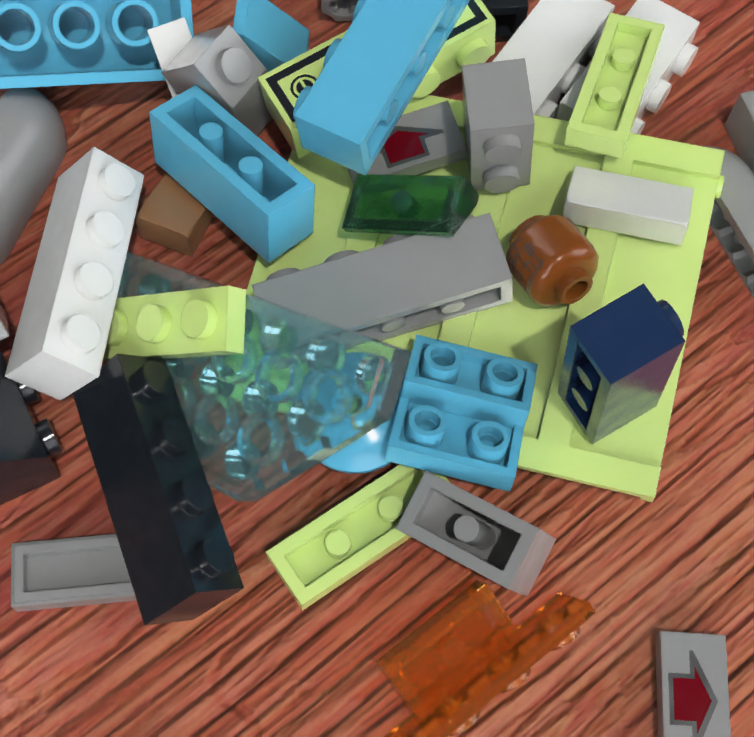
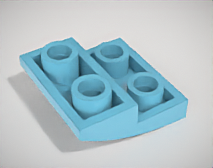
[384,334,538,492]

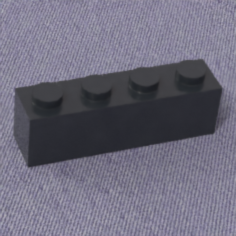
[72,353,244,626]

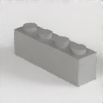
[252,213,513,371]

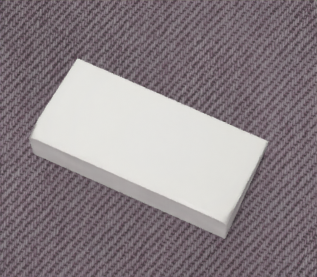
[563,166,694,246]

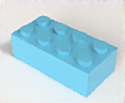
[0,0,194,89]

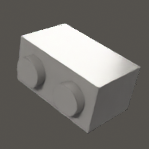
[462,58,535,193]

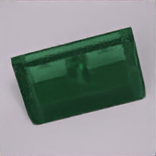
[342,174,479,237]

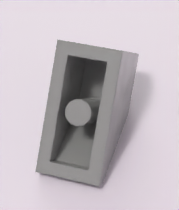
[161,24,272,136]
[396,471,556,597]

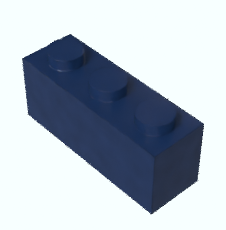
[558,283,685,444]

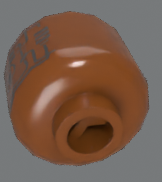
[506,214,599,306]

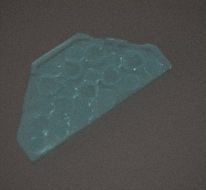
[117,252,411,502]

